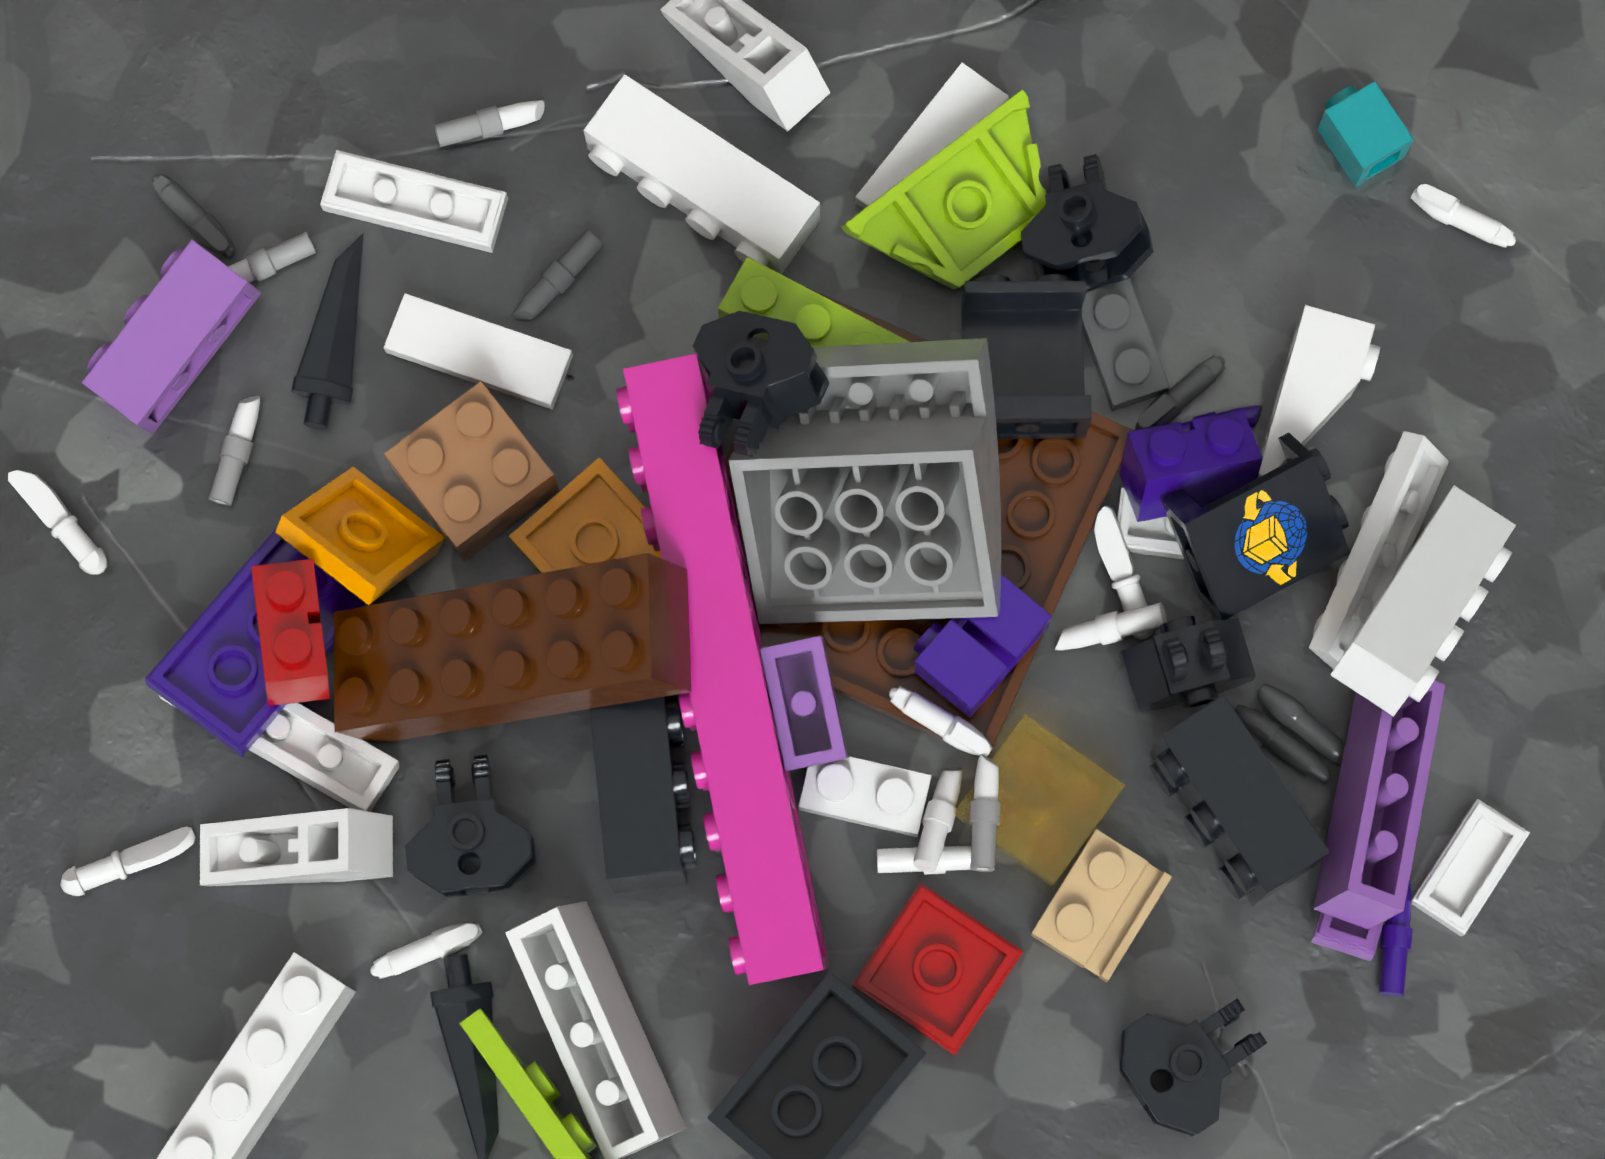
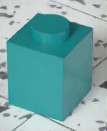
[1317,81,1414,187]

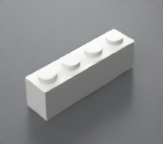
[583,74,820,274]
[1330,485,1516,716]
[505,901,687,1159]
[156,952,356,1159]

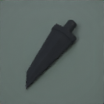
[291,233,363,430]
[430,954,499,1159]

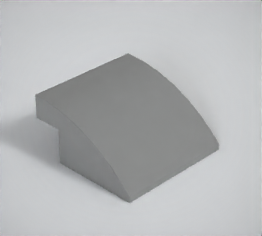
[729,338,1001,624]

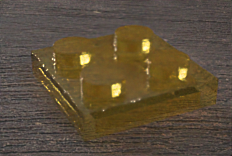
[953,714,1125,887]

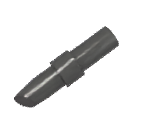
[512,230,604,321]

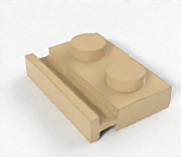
[1031,829,1172,983]

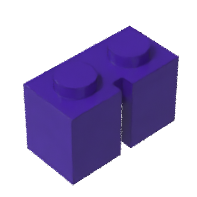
[1119,410,1263,522]
[913,574,1052,718]

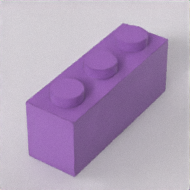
[82,240,261,434]

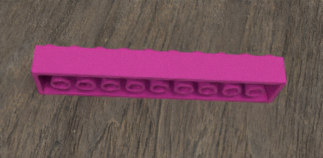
[616,353,830,985]

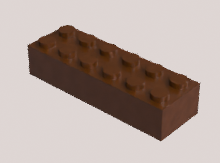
[334,553,691,744]

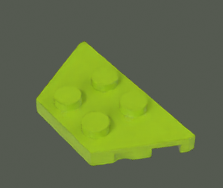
[840,89,1046,290]
[459,1008,598,1159]

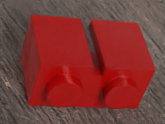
[251,559,330,706]

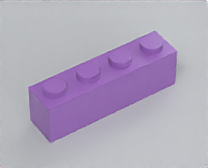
[1313,680,1445,929]

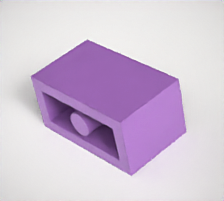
[760,636,849,771]

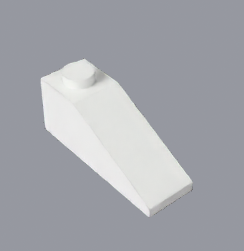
[660,0,830,132]
[1258,305,1380,478]
[200,808,393,886]

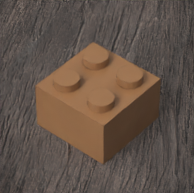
[384,381,560,562]

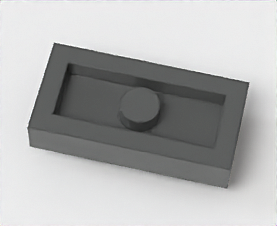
[1082,278,1170,411]

